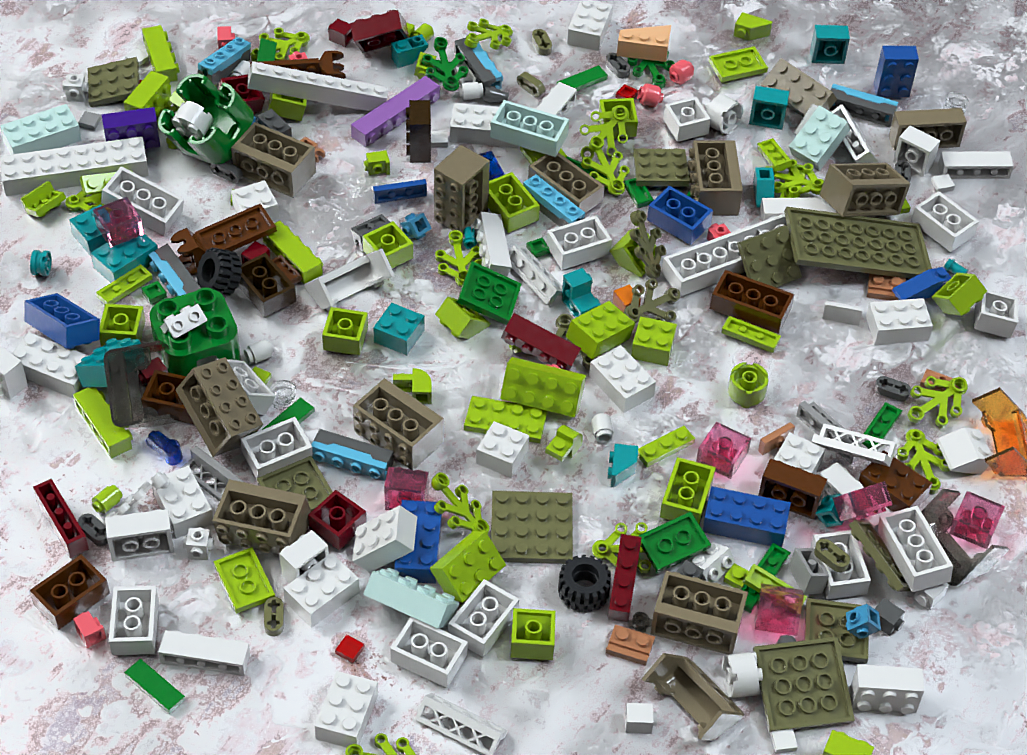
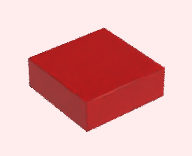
[615,84,639,99]
[335,634,365,663]

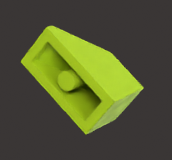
[733,12,773,41]

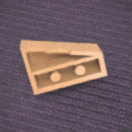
[617,25,671,62]

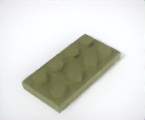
[849,520,911,592]

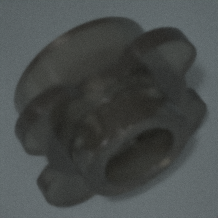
[628,612,652,633]

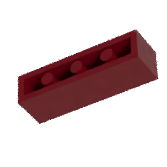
[501,313,581,371]
[33,478,89,559]
[608,534,642,622]

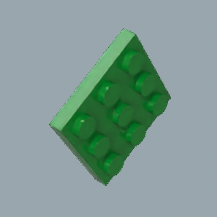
[457,261,522,325]

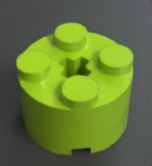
[727,362,768,408]

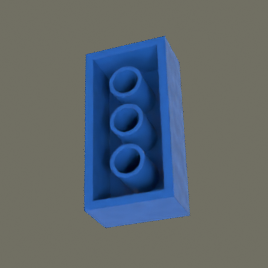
[24,293,100,349]
[702,486,791,547]
[394,500,442,584]

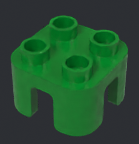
[158,74,254,164]
[150,288,241,376]

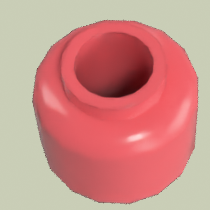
[669,59,694,85]
[637,83,664,107]

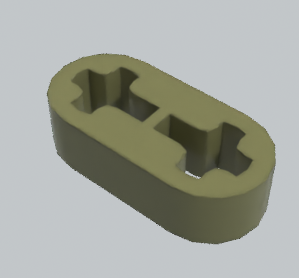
[532,29,552,56]
[517,72,545,97]
[814,539,850,572]
[264,597,284,636]

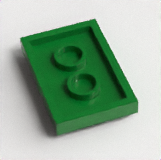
[639,511,711,573]

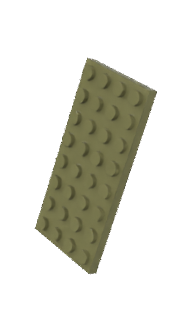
[784,206,932,279]

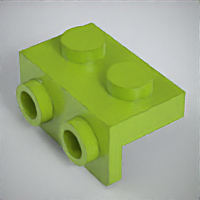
[20,181,67,217]

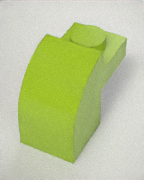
[393,368,432,404]
[545,425,583,462]

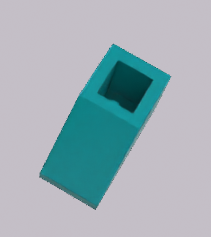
[391,34,428,68]
[753,167,775,208]
[607,444,638,487]

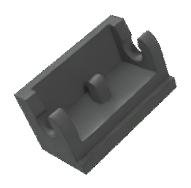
[351,214,390,252]

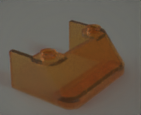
[972,387,1027,477]

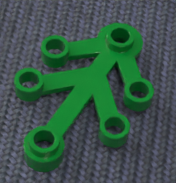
[422,37,469,92]
[627,51,675,89]

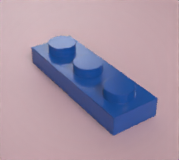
[373,179,427,204]

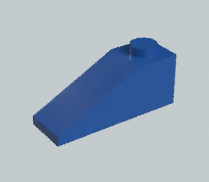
[892,267,952,300]

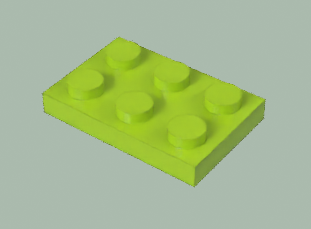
[708,46,768,83]
[213,547,275,614]

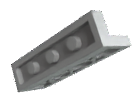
[796,400,868,464]
[180,446,244,501]

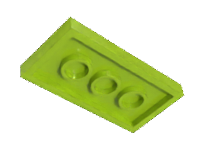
[464,396,548,444]

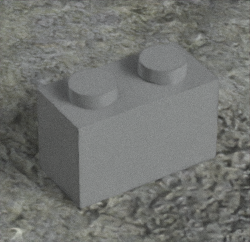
[788,548,829,595]

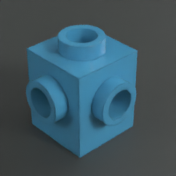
[400,213,432,240]
[846,604,881,639]

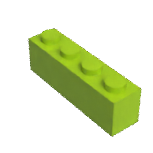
[142,25,180,82]
[263,220,323,284]
[73,387,133,459]

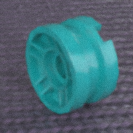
[30,250,52,276]

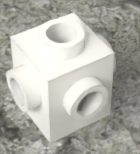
[62,74,89,102]
[183,527,214,560]

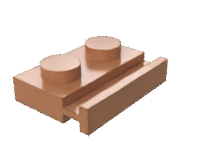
[867,274,906,301]
[606,624,655,666]

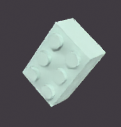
[789,105,850,171]

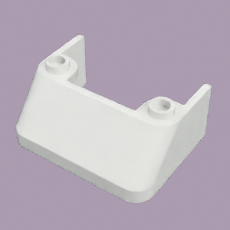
[304,249,395,311]

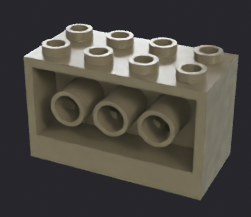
[231,122,316,198]
[687,140,743,216]
[434,145,490,234]
[820,163,911,217]
[176,357,264,457]
[353,378,444,471]
[212,479,311,555]
[650,571,748,655]

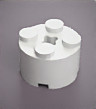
[705,93,743,134]
[172,101,213,141]
[722,652,763,698]

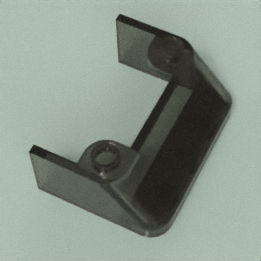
[104,340,179,428]
[921,489,1010,586]

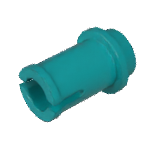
[463,226,477,249]
[944,259,968,274]

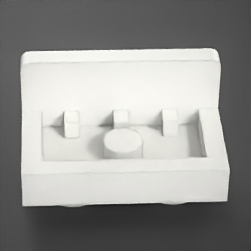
[160,304,207,339]
[691,542,735,583]

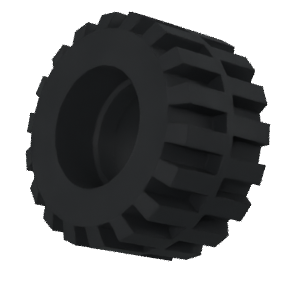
[197,247,242,297]
[558,555,611,612]

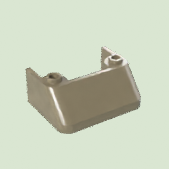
[642,653,744,741]

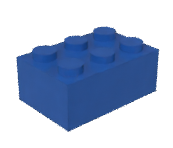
[874,46,919,97]
[647,186,713,245]

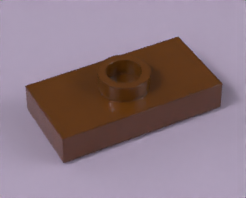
[272,255,302,285]

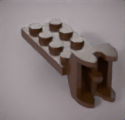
[250,51,346,92]
[171,203,277,276]

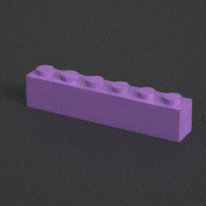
[351,76,440,148]

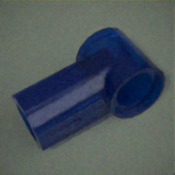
[146,430,183,465]

